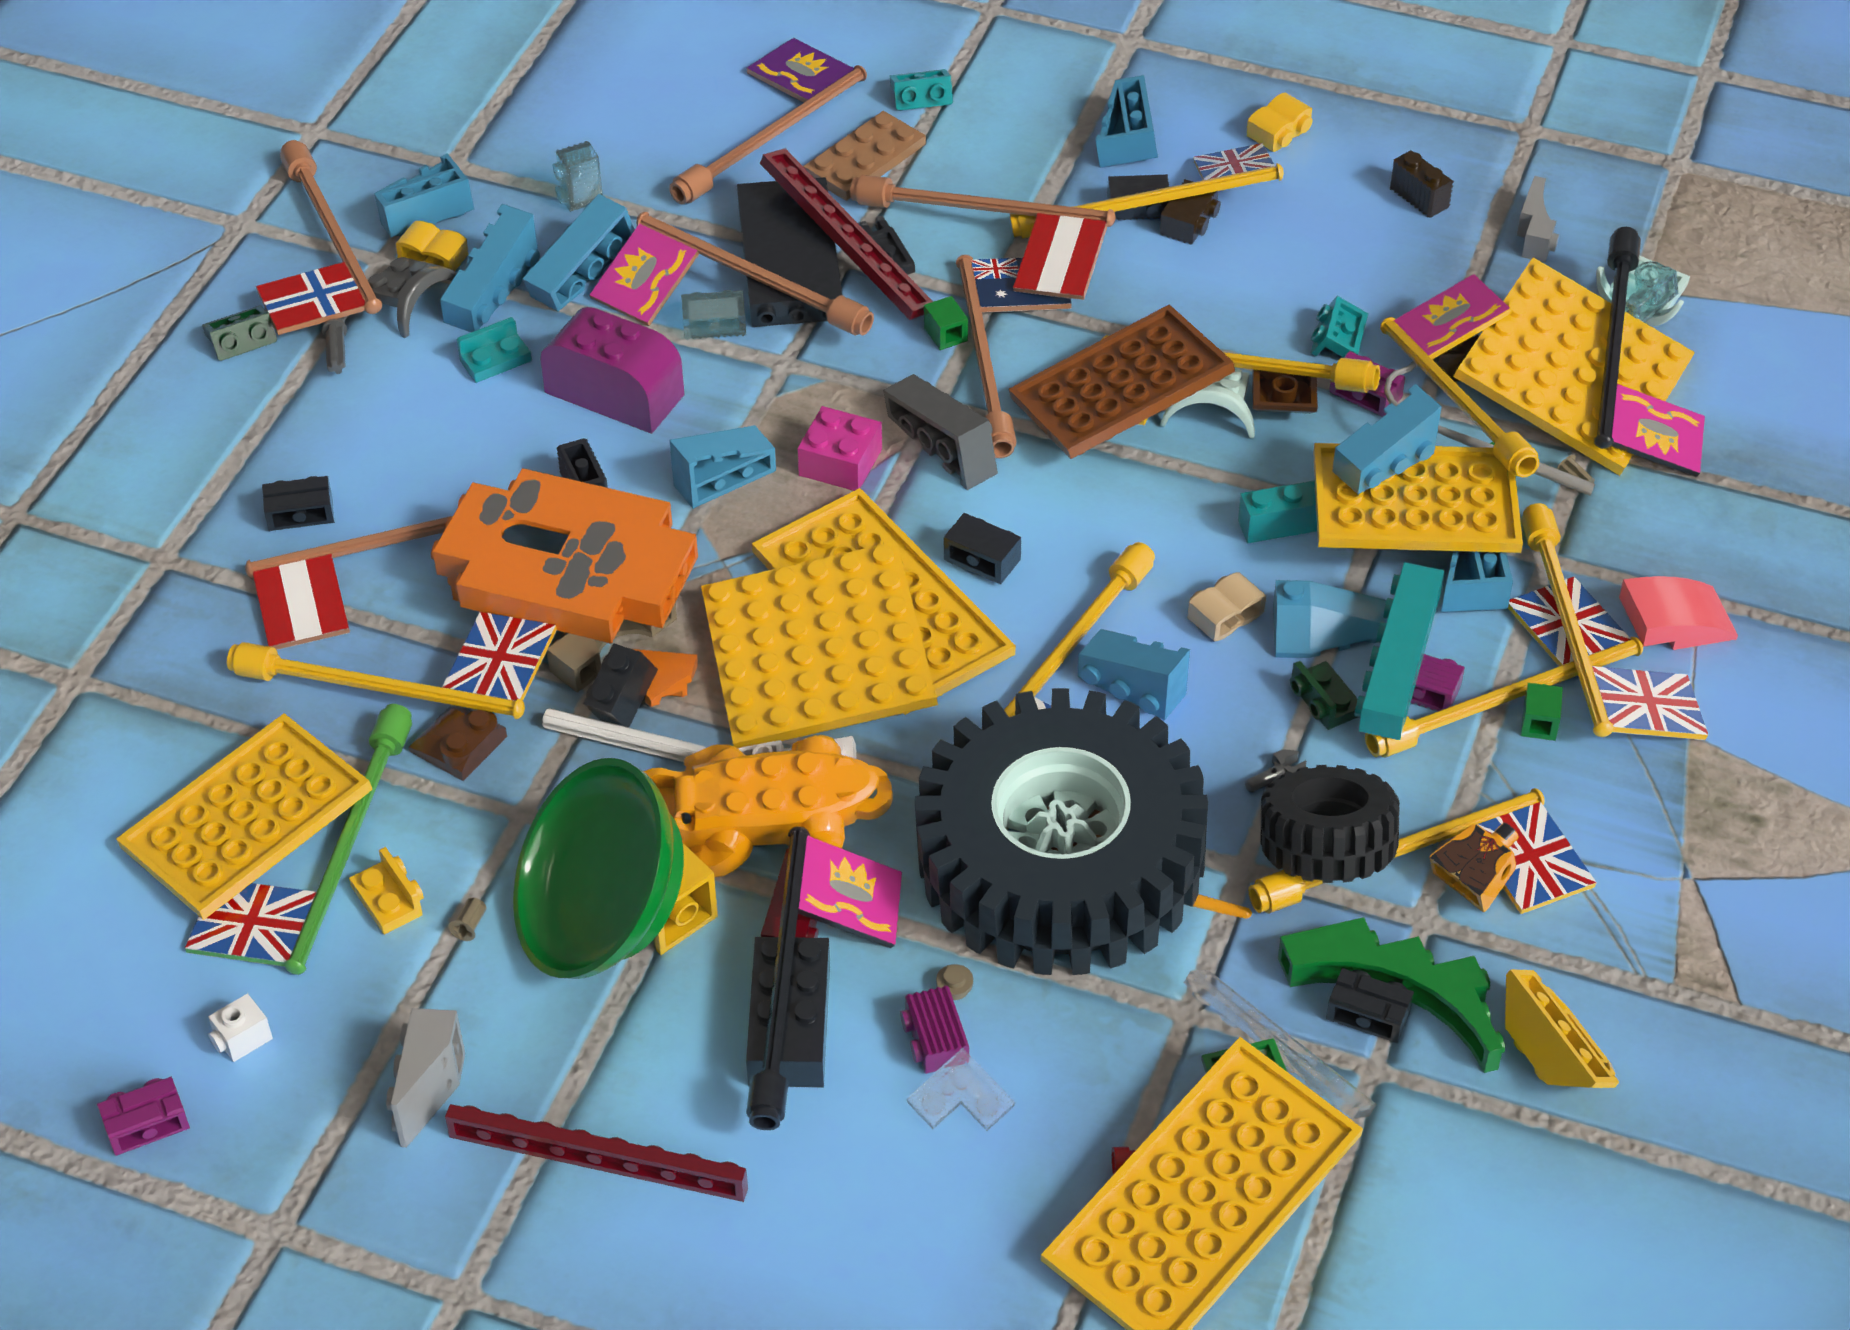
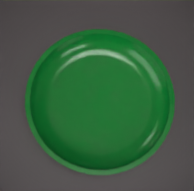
[513,758,684,979]

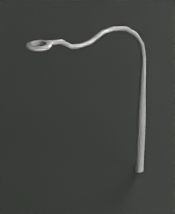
[1384,361,1595,496]

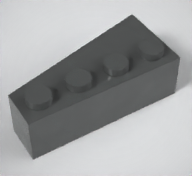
[883,374,998,490]

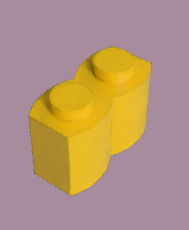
[1247,92,1312,152]
[396,221,469,272]

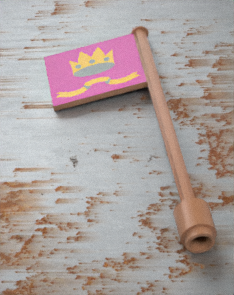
[590,212,874,336]

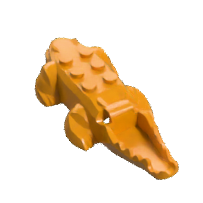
[643,735,893,877]

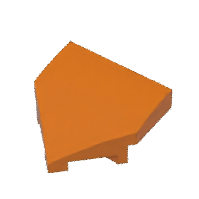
[633,649,698,707]

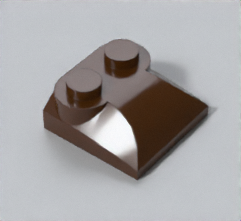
[1252,363,1318,414]
[409,705,507,781]

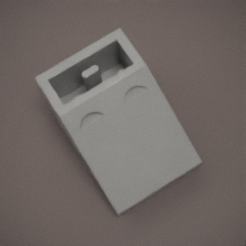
[386,1008,465,1148]

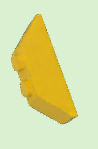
[1505,969,1619,1088]

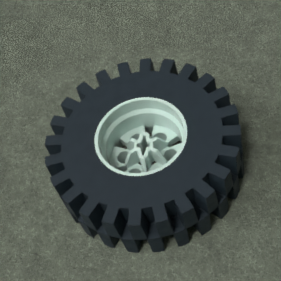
[915,688,1208,975]

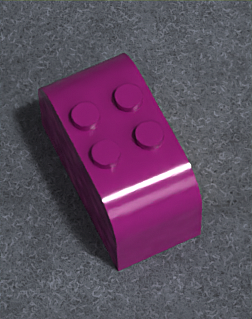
[540,307,685,434]

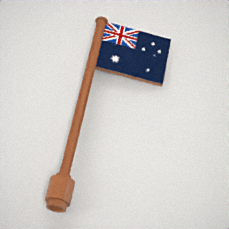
[956,254,1072,458]

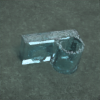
[1626,261,1679,323]

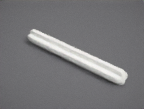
[542,708,706,762]

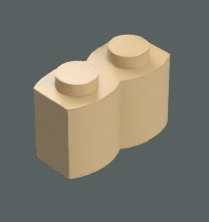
[1187,572,1266,641]

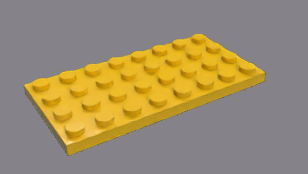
[752,488,1016,715]
[1041,1037,1363,1330]

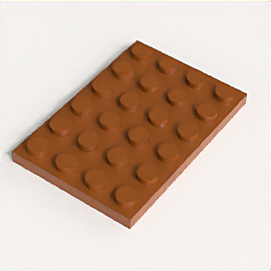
[1009,304,1235,459]

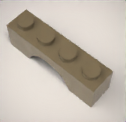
[547,604,677,692]

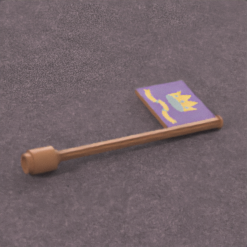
[669,38,867,204]

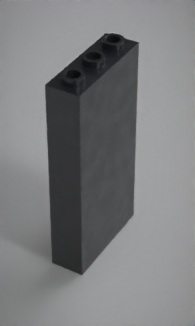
[737,177,843,327]

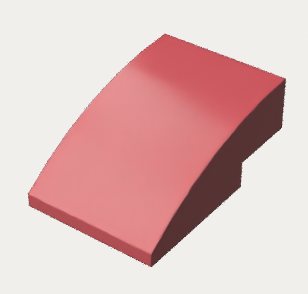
[1619,576,1738,650]

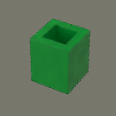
[924,296,968,350]
[1521,683,1563,741]

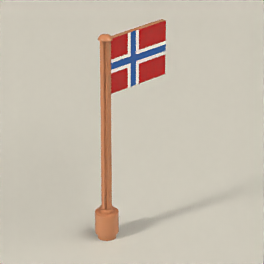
[256,140,382,335]

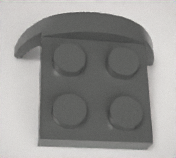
[368,257,457,338]

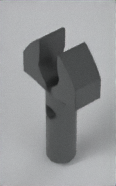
[1245,749,1307,792]

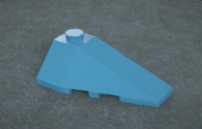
[1273,580,1387,658]

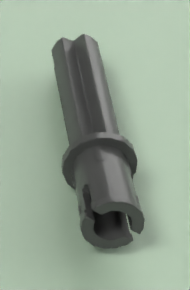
[322,317,347,374]

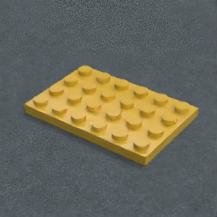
[1313,443,1523,553]
[116,713,373,920]

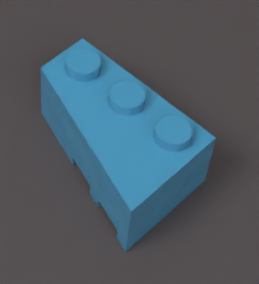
[374,153,475,237]

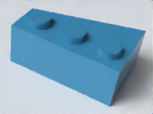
[1096,75,1158,168]
[1332,384,1442,494]
[669,425,776,509]
[1441,551,1513,612]
[1078,629,1190,720]

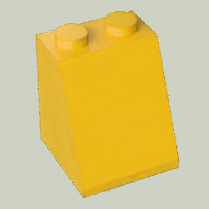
[653,843,718,955]

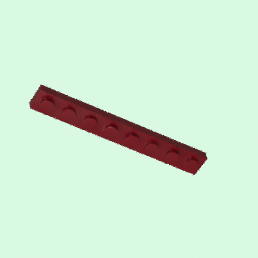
[760,148,933,320]
[445,1104,748,1202]

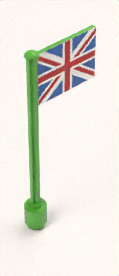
[185,704,412,975]

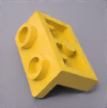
[349,847,424,935]

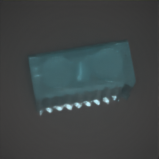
[552,141,603,212]
[681,290,746,340]

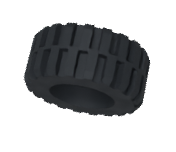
[1260,765,1400,883]

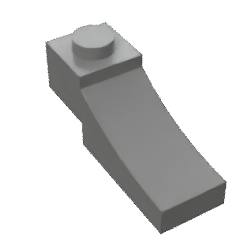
[1517,176,1559,262]

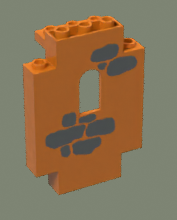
[431,468,698,644]

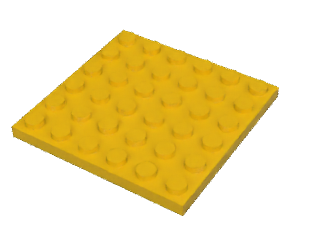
[1453,257,1695,476]
[701,541,938,748]

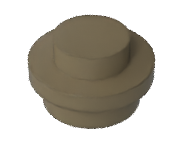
[936,964,973,1000]

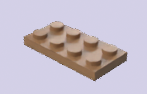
[803,111,926,201]

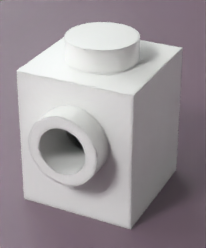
[208,993,273,1062]

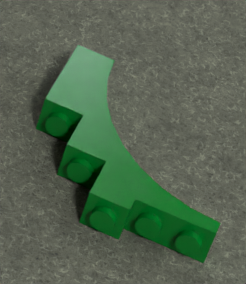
[1278,917,1505,1073]

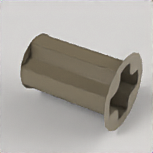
[1557,455,1595,483]
[448,897,487,941]

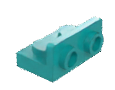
[889,69,953,110]
[1311,296,1369,357]
[457,317,532,383]

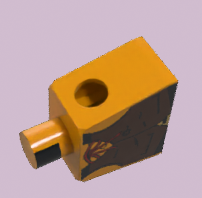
[1429,822,1519,912]

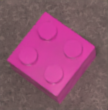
[797,406,882,491]

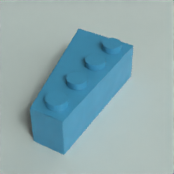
[523,194,635,312]
[440,203,540,332]

